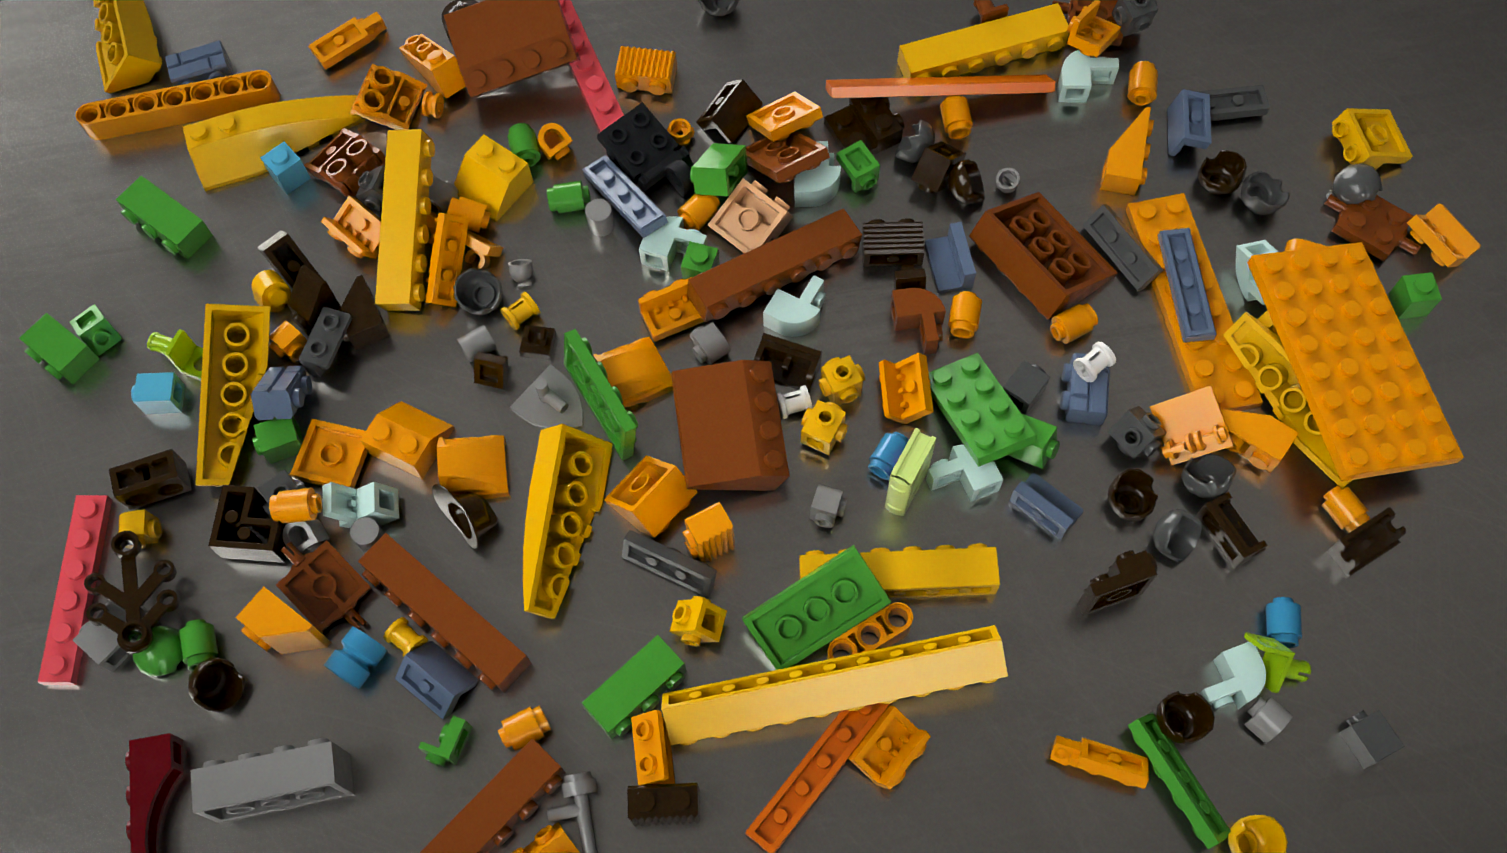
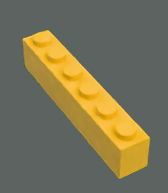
[897,3,1070,78]
[375,129,435,311]
[799,543,1000,599]

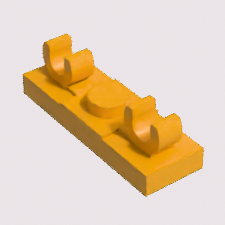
[427,211,504,269]
[425,213,469,307]

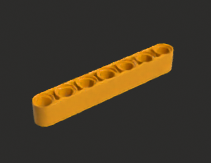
[75,70,280,140]

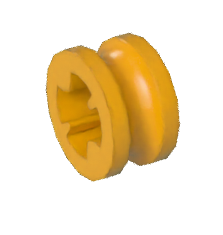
[422,91,444,119]

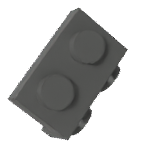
[299,307,352,378]

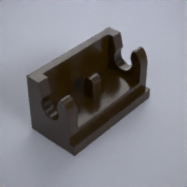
[754,333,822,393]
[1196,492,1268,568]
[1327,507,1406,577]

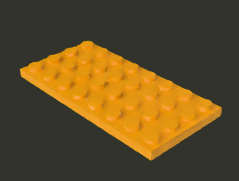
[1247,242,1464,482]

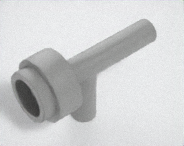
[547,771,597,853]

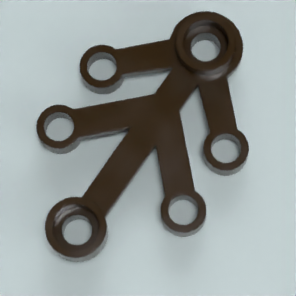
[84,531,180,654]

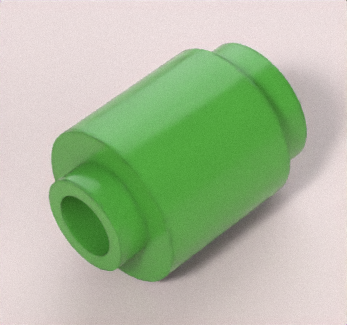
[507,123,541,167]
[547,180,591,213]
[179,619,218,671]

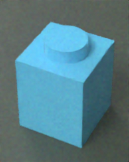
[260,141,311,195]
[131,372,185,414]

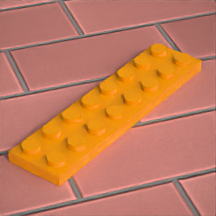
[1125,193,1263,411]

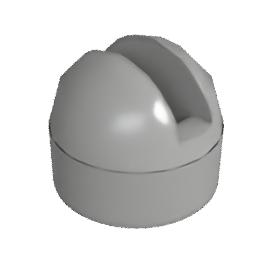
[996,168,1020,193]
[508,259,533,283]

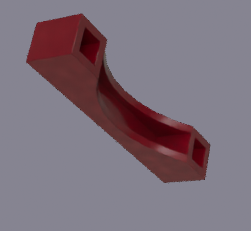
[125,733,184,853]

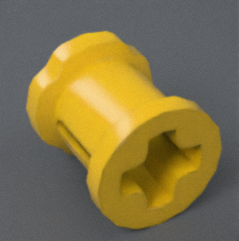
[500,291,541,330]
[383,617,428,657]

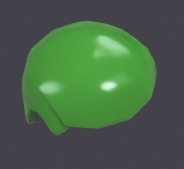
[133,626,183,677]

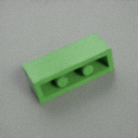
[116,175,213,259]
[582,635,687,739]

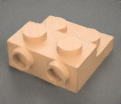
[708,178,793,253]

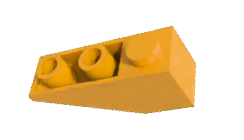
[399,34,466,99]
[1100,107,1154,196]
[1220,409,1299,473]

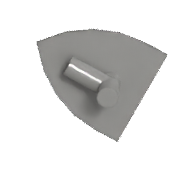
[509,364,583,429]

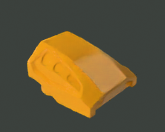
[349,64,427,130]
[593,337,673,408]
[437,435,510,499]

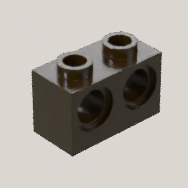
[109,449,192,510]

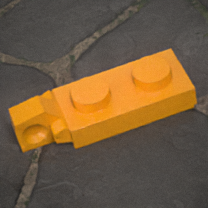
[308,11,387,70]
[1050,735,1149,789]

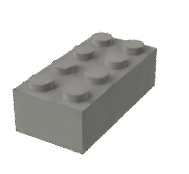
[190,738,354,823]

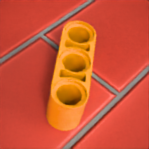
[827,602,913,659]

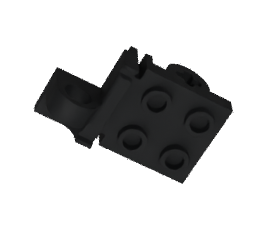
[597,102,695,198]

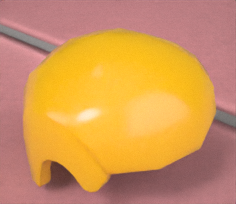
[1228,815,1288,853]

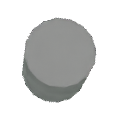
[585,199,614,236]
[457,325,497,363]
[350,517,385,553]

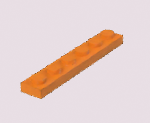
[745,703,892,853]

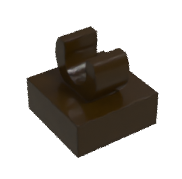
[894,264,926,290]
[519,325,556,361]
[474,352,508,389]

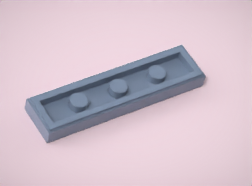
[582,155,668,238]
[1157,228,1216,343]

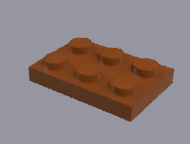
[746,131,830,183]

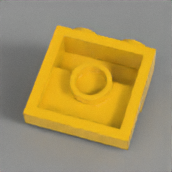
[1331,108,1413,170]

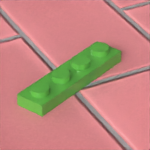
[1128,712,1230,850]

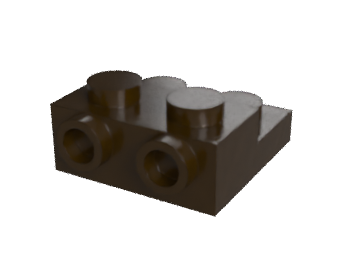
[824,97,905,155]
[1077,550,1158,615]

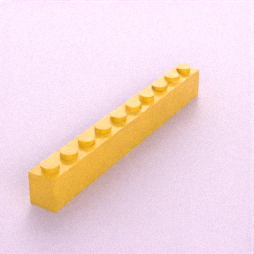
[661,625,1008,746]

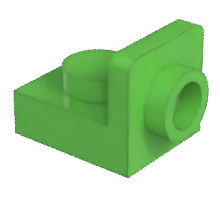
[836,140,880,193]
[69,304,122,356]
[418,716,473,767]

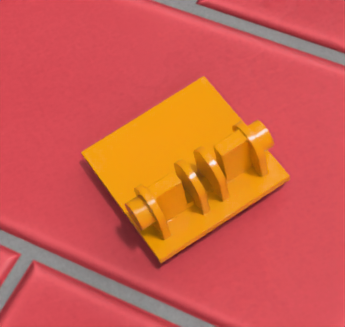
[1149,385,1234,465]

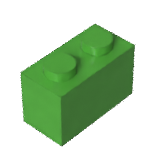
[690,143,748,197]
[19,312,100,384]

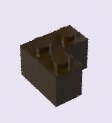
[208,485,287,563]

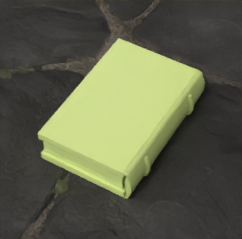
[885,428,936,516]

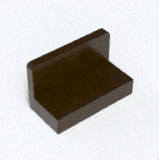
[696,79,763,143]

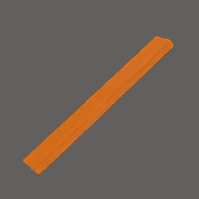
[826,74,1056,98]

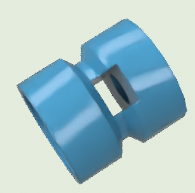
[323,626,388,689]

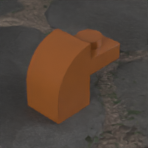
[890,288,946,355]

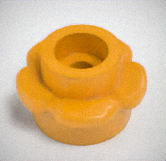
[667,118,694,146]

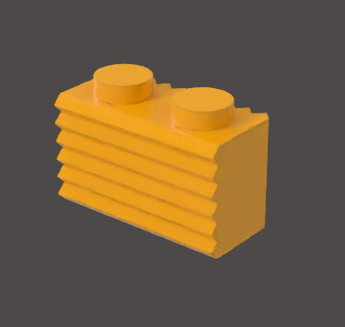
[615,46,677,95]
[682,502,735,563]

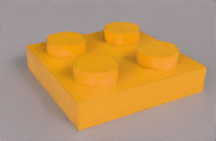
[746,92,823,142]
[290,418,368,488]

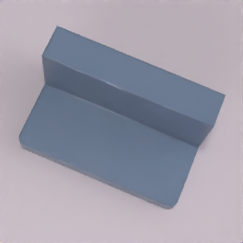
[1167,89,1212,156]
[925,222,976,294]
[1010,473,1083,540]
[395,641,478,719]

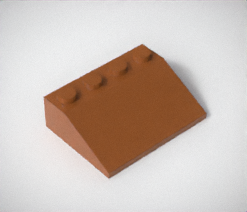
[444,0,580,98]
[969,192,1118,320]
[671,360,790,491]

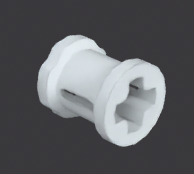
[1073,341,1116,382]
[776,385,813,420]

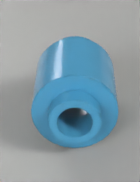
[868,432,909,480]
[1266,597,1302,648]

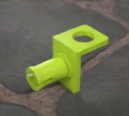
[147,329,203,379]
[1244,632,1311,693]

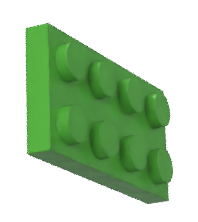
[564,329,638,461]
[929,353,1037,467]
[742,545,891,670]

